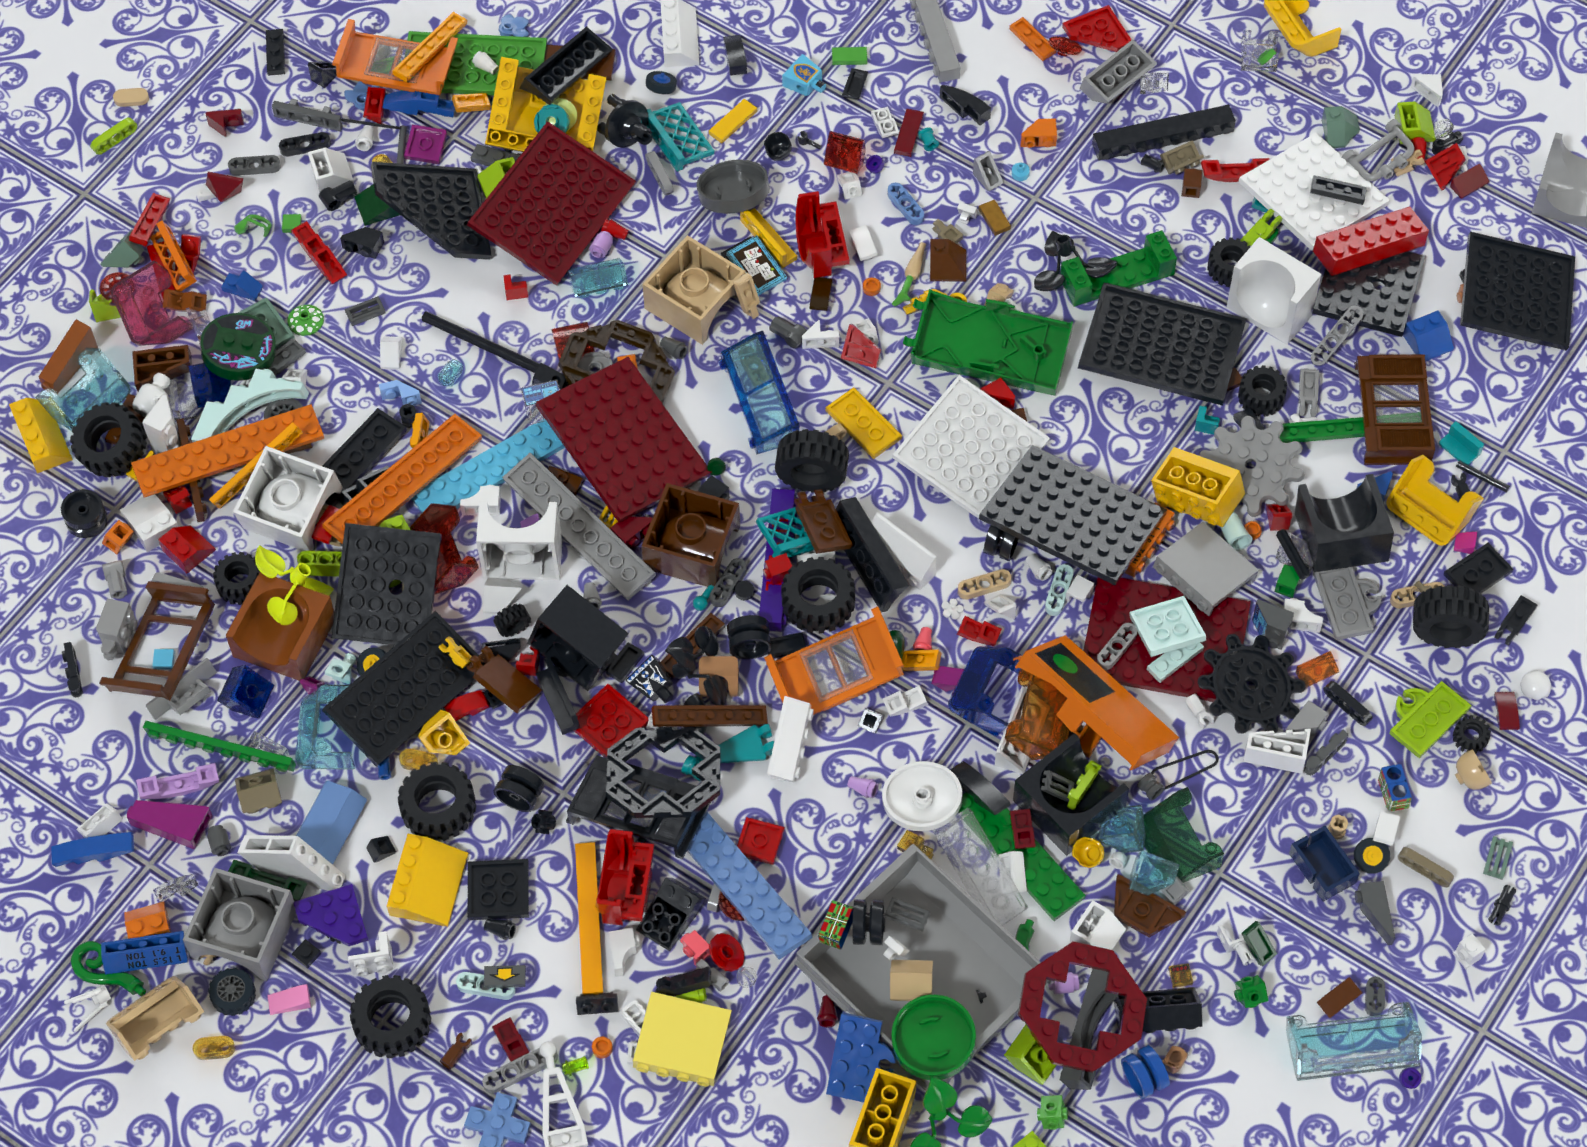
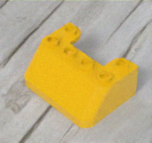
[1263,0,1341,57]
[1386,455,1484,546]

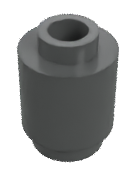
[207,825,231,856]

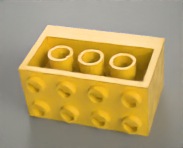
[1151,447,1245,527]

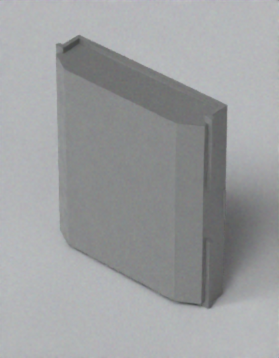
[794,844,1055,1091]

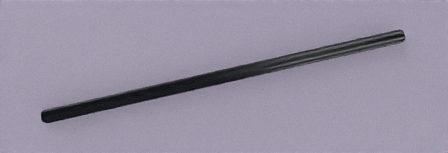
[422,311,569,386]

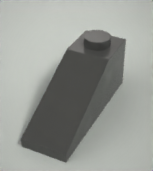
[1355,881,1395,945]

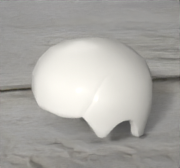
[1520,671,1551,701]

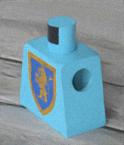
[782,54,826,96]

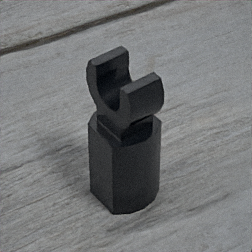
[1451,473,1470,500]

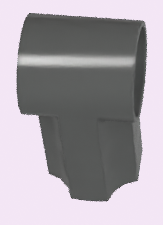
[769,316,807,349]

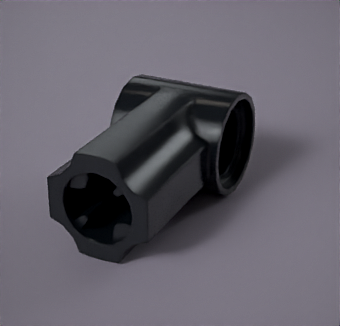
[319,181,357,211]

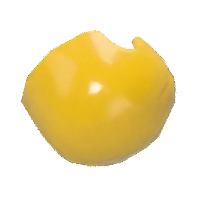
[1072,837,1104,868]

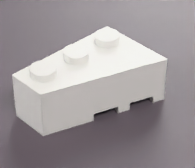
[1243,729,1311,774]

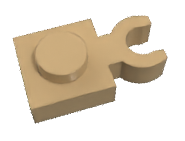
[1391,150,1425,177]

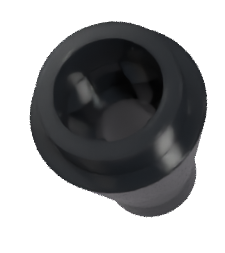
[484,919,516,940]

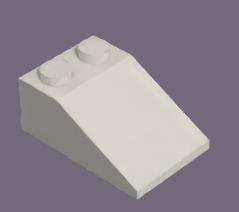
[120,494,178,552]

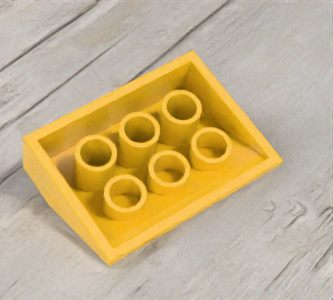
[387,833,468,927]

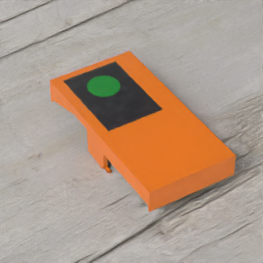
[1013,635,1179,771]

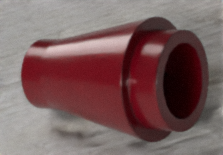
[817,995,838,1028]

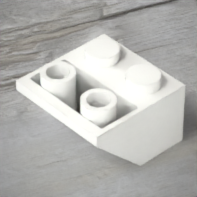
[308,148,354,192]
[1070,900,1126,950]

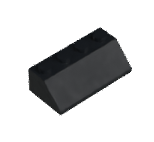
[1114,987,1203,1033]

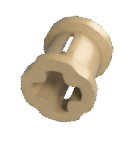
[1328,815,1348,839]

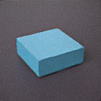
[152,649,175,669]

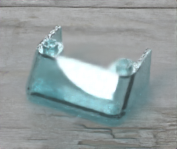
[295,685,355,769]

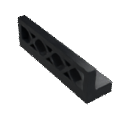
[535,657,581,735]

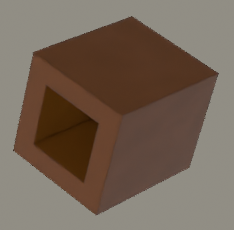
[1181,168,1202,198]

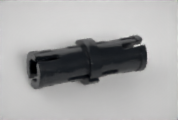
[1488,885,1516,926]

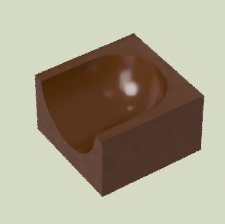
[641,483,740,587]

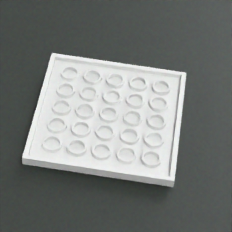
[1238,133,1390,251]
[892,375,1050,522]

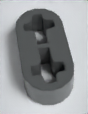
[1365,977,1385,1017]

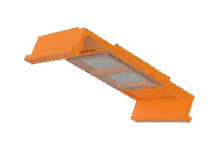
[332,19,458,95]
[764,607,904,715]

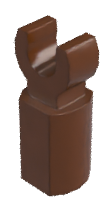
[440,1033,472,1069]

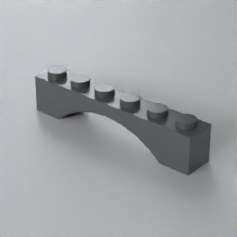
[1059,968,1118,1090]

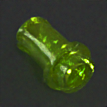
[561,1056,589,1076]

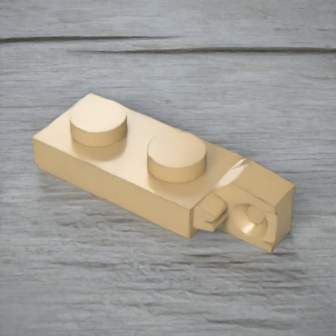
[733,273,760,319]

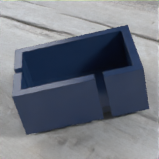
[1289,826,1360,902]

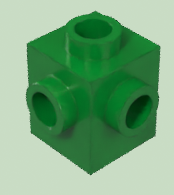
[1234,975,1269,1008]

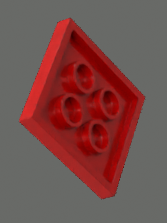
[574,684,649,758]

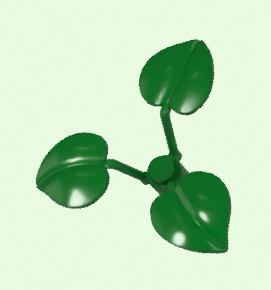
[910,1078,992,1147]

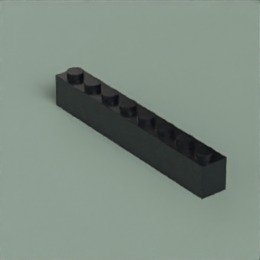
[1092,104,1236,161]

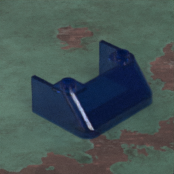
[948,646,1028,737]

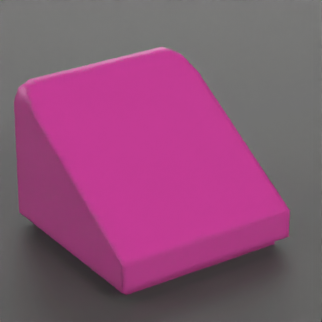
[1453,532,1477,554]

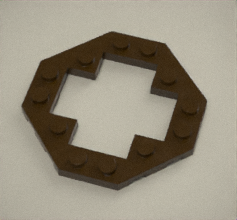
[558,320,675,404]

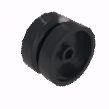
[60,489,107,538]
[983,525,1019,561]
[727,615,772,659]
[493,765,545,812]
[853,899,886,945]

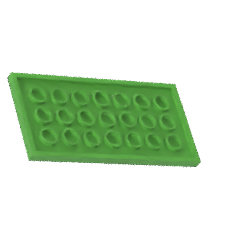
[400,31,547,96]

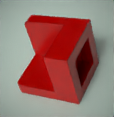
[503,274,528,300]
[516,649,540,676]

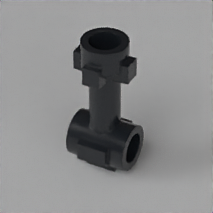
[1432,131,1463,155]

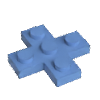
[464,1092,531,1147]

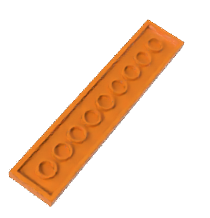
[131,404,324,498]
[322,414,482,544]

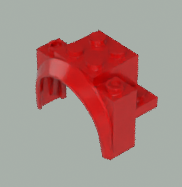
[795,191,850,278]
[595,829,654,926]

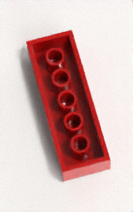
[1313,206,1429,276]

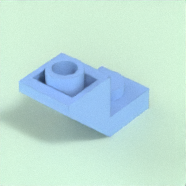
[379,380,422,406]

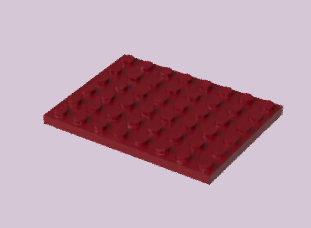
[467,121,636,286]
[535,357,712,523]
[1083,578,1251,702]

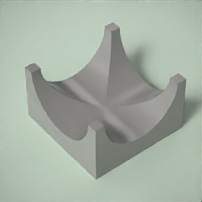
[1531,133,1587,228]

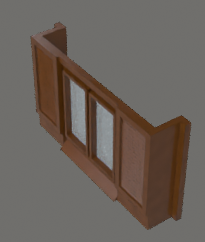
[1354,354,1435,465]

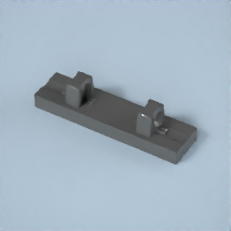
[272,98,343,132]

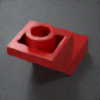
[175,234,201,274]

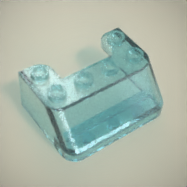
[35,347,131,431]

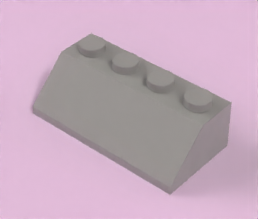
[1080,40,1157,104]

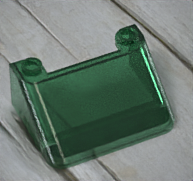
[1134,787,1224,885]

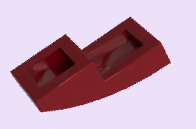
[1494,692,1520,730]
[1010,809,1036,849]
[492,1017,529,1062]

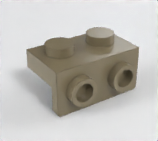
[1160,140,1204,175]

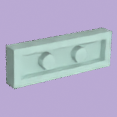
[1147,642,1204,683]

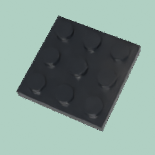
[467,859,529,920]

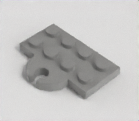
[1313,567,1382,640]

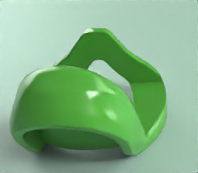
[234,214,272,237]

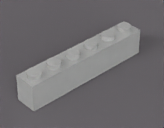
[910,0,960,83]

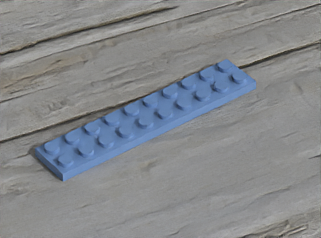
[687,812,813,960]

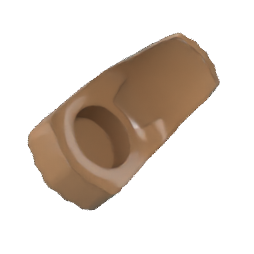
[1162,1046,1188,1074]

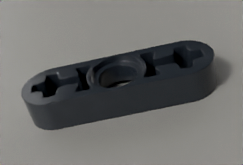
[279,132,331,157]
[1323,681,1373,726]

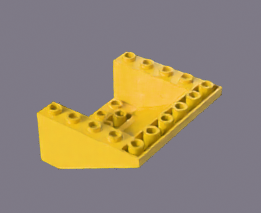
[485,57,606,152]

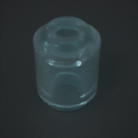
[437,359,463,386]

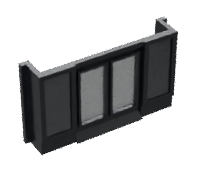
[566,755,711,859]

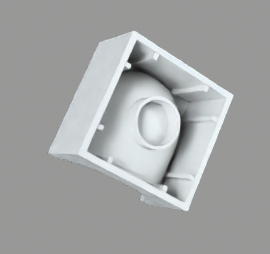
[1226,237,1321,345]
[233,446,343,551]
[476,501,562,580]

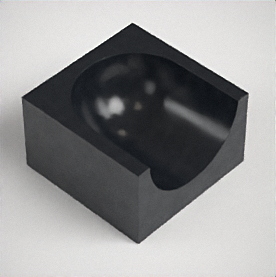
[1295,474,1394,573]
[527,585,629,691]
[1013,733,1129,856]

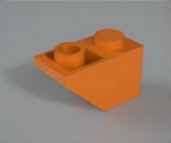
[1020,118,1057,148]

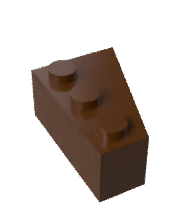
[132,345,193,391]

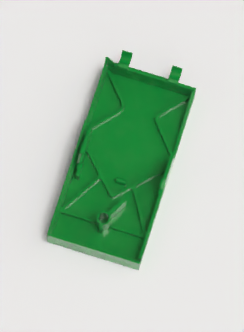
[903,289,1073,396]

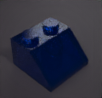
[189,363,232,408]
[217,665,275,719]

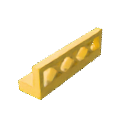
[740,208,797,269]

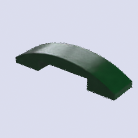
[228,860,307,901]

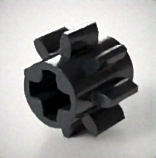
[531,810,556,834]

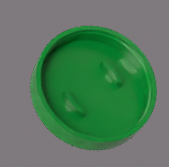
[891,994,976,1080]

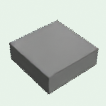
[1161,876,1190,905]

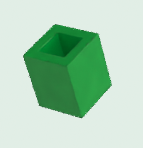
[1274,564,1300,598]

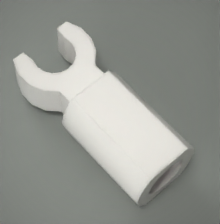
[1185,694,1214,728]

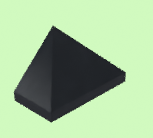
[482,638,521,662]

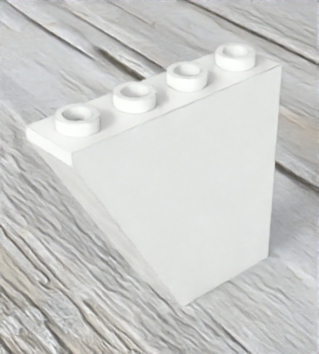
[237,835,346,891]

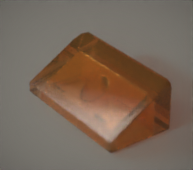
[1295,651,1339,688]

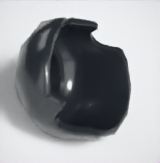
[764,132,792,161]

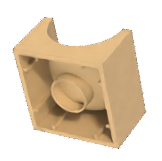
[642,235,746,345]

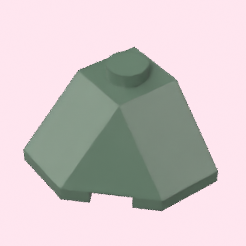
[1321,106,1360,148]
[100,229,144,268]

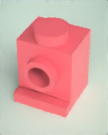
[680,930,710,967]

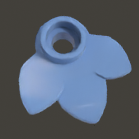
[498,14,529,37]
[344,81,379,110]

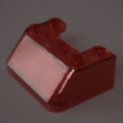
[409,503,479,595]

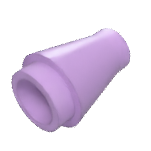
[847,776,879,798]

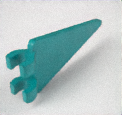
[695,724,774,763]

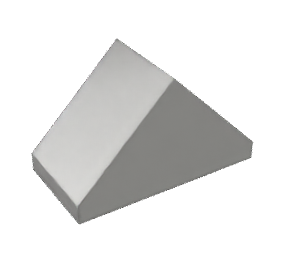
[973,151,1004,191]

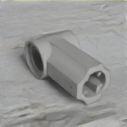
[102,560,127,599]

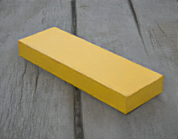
[709,99,757,144]

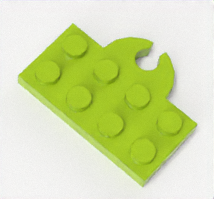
[1389,681,1472,759]

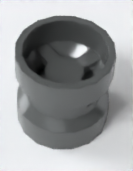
[1137,773,1165,801]

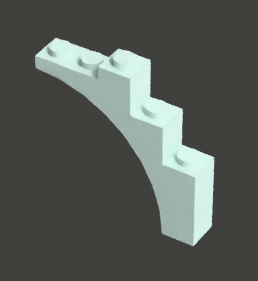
[191,369,309,442]

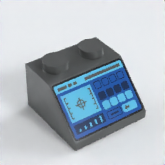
[1252,599,1294,650]

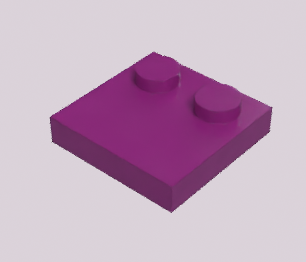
[404,124,447,164]

